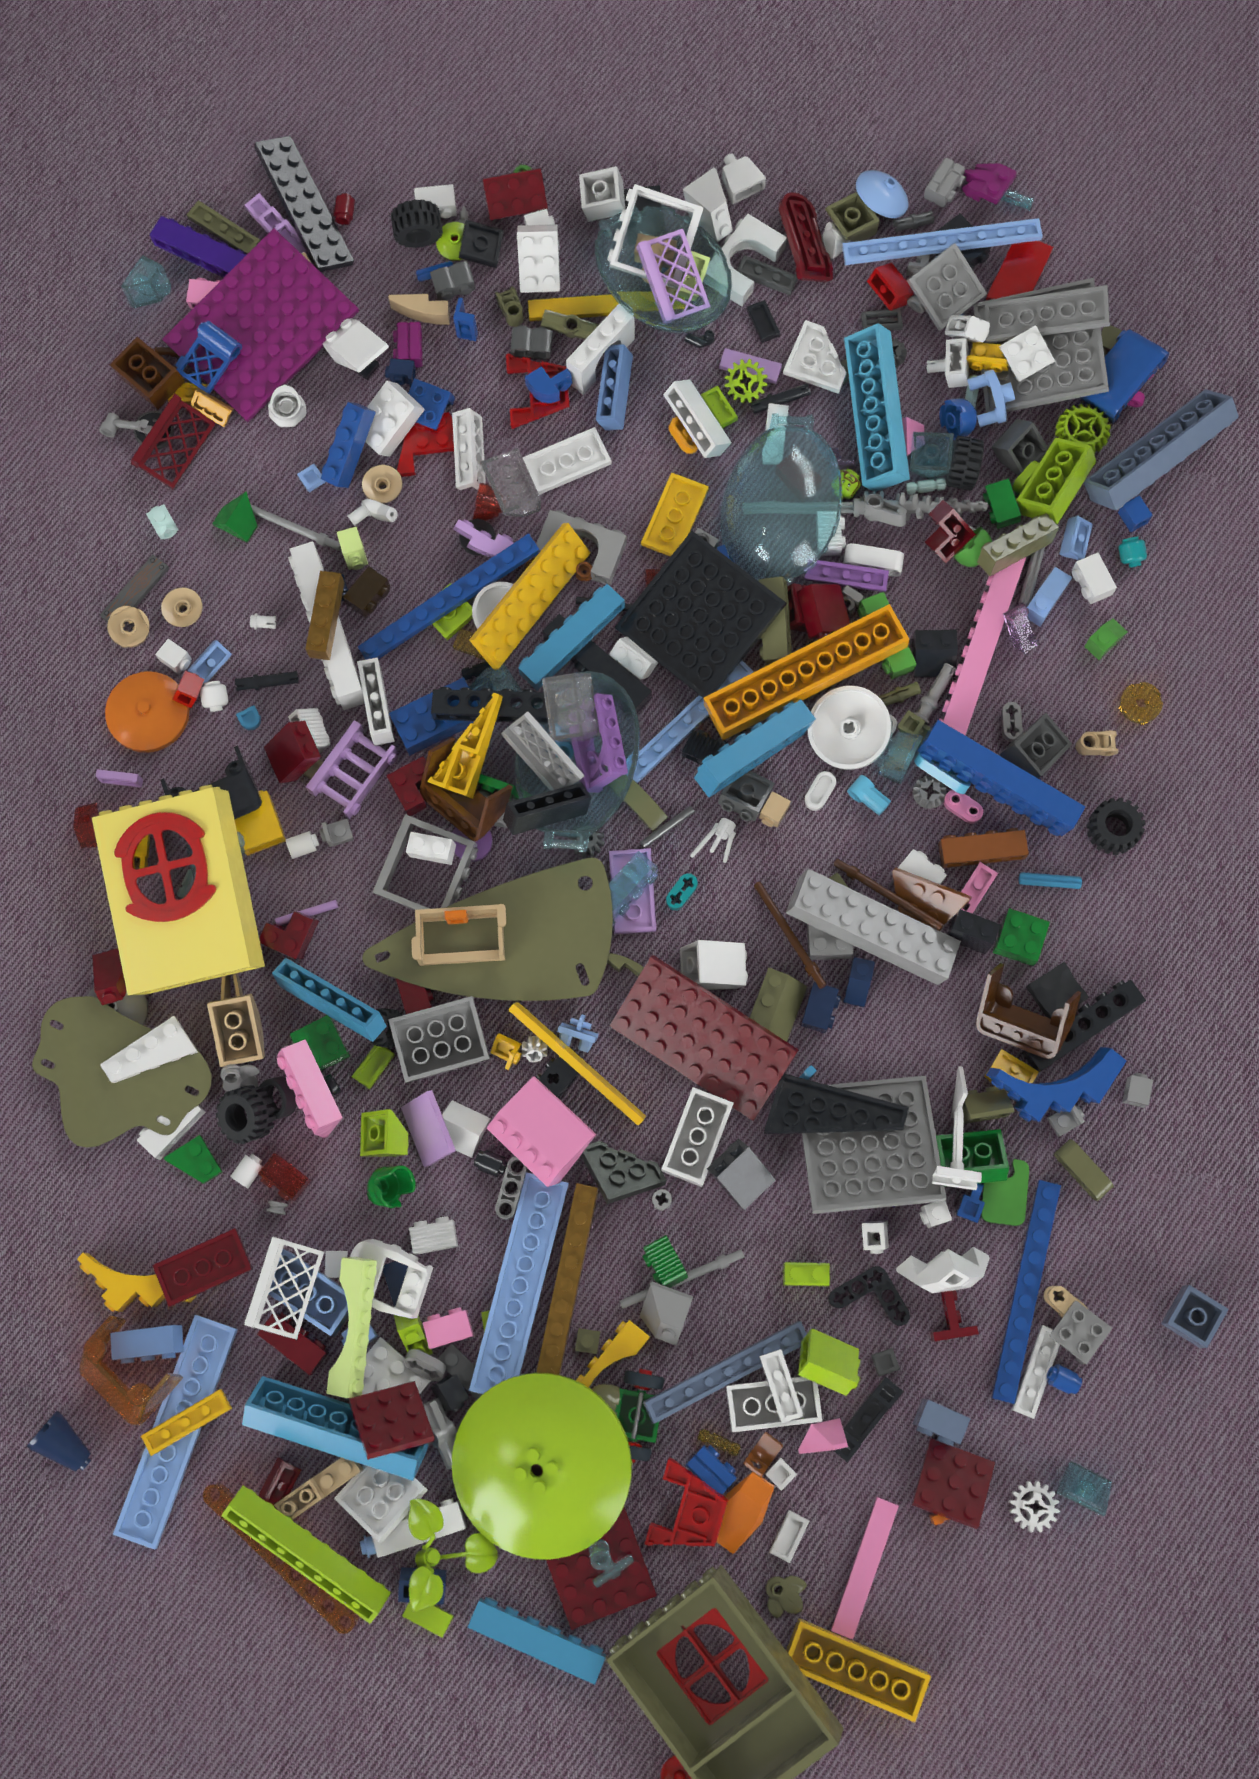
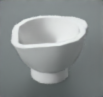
[822,222,851,259]

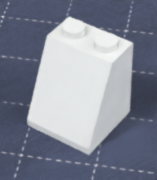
[683,168,733,242]
[680,940,748,990]

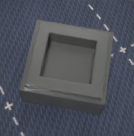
[871,1348,900,1377]

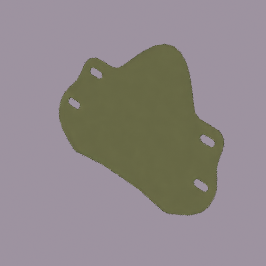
[32,996,212,1148]

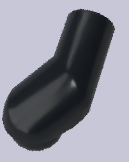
[685,330,715,348]

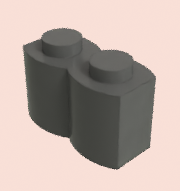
[430,261,476,301]
[510,325,552,360]

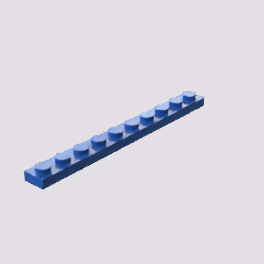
[357,533,540,660]
[991,1180,1061,1404]

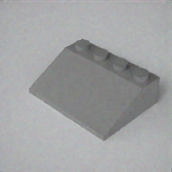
[388,996,491,1083]

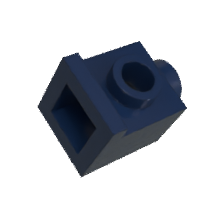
[385,358,416,388]

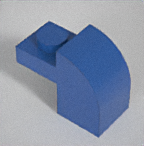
[525,366,572,403]

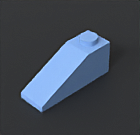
[1023,567,1072,627]

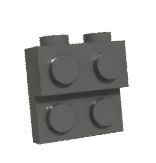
[718,771,775,822]

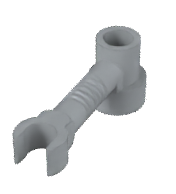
[99,413,153,438]

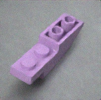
[453,519,532,562]

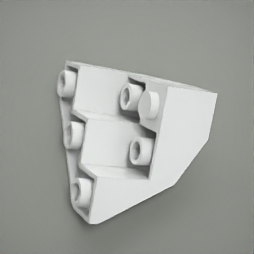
[896,1247,990,1293]

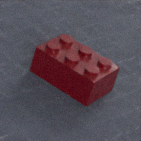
[482,168,548,220]

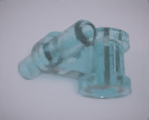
[589,1539,634,1588]

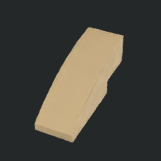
[389,294,450,325]

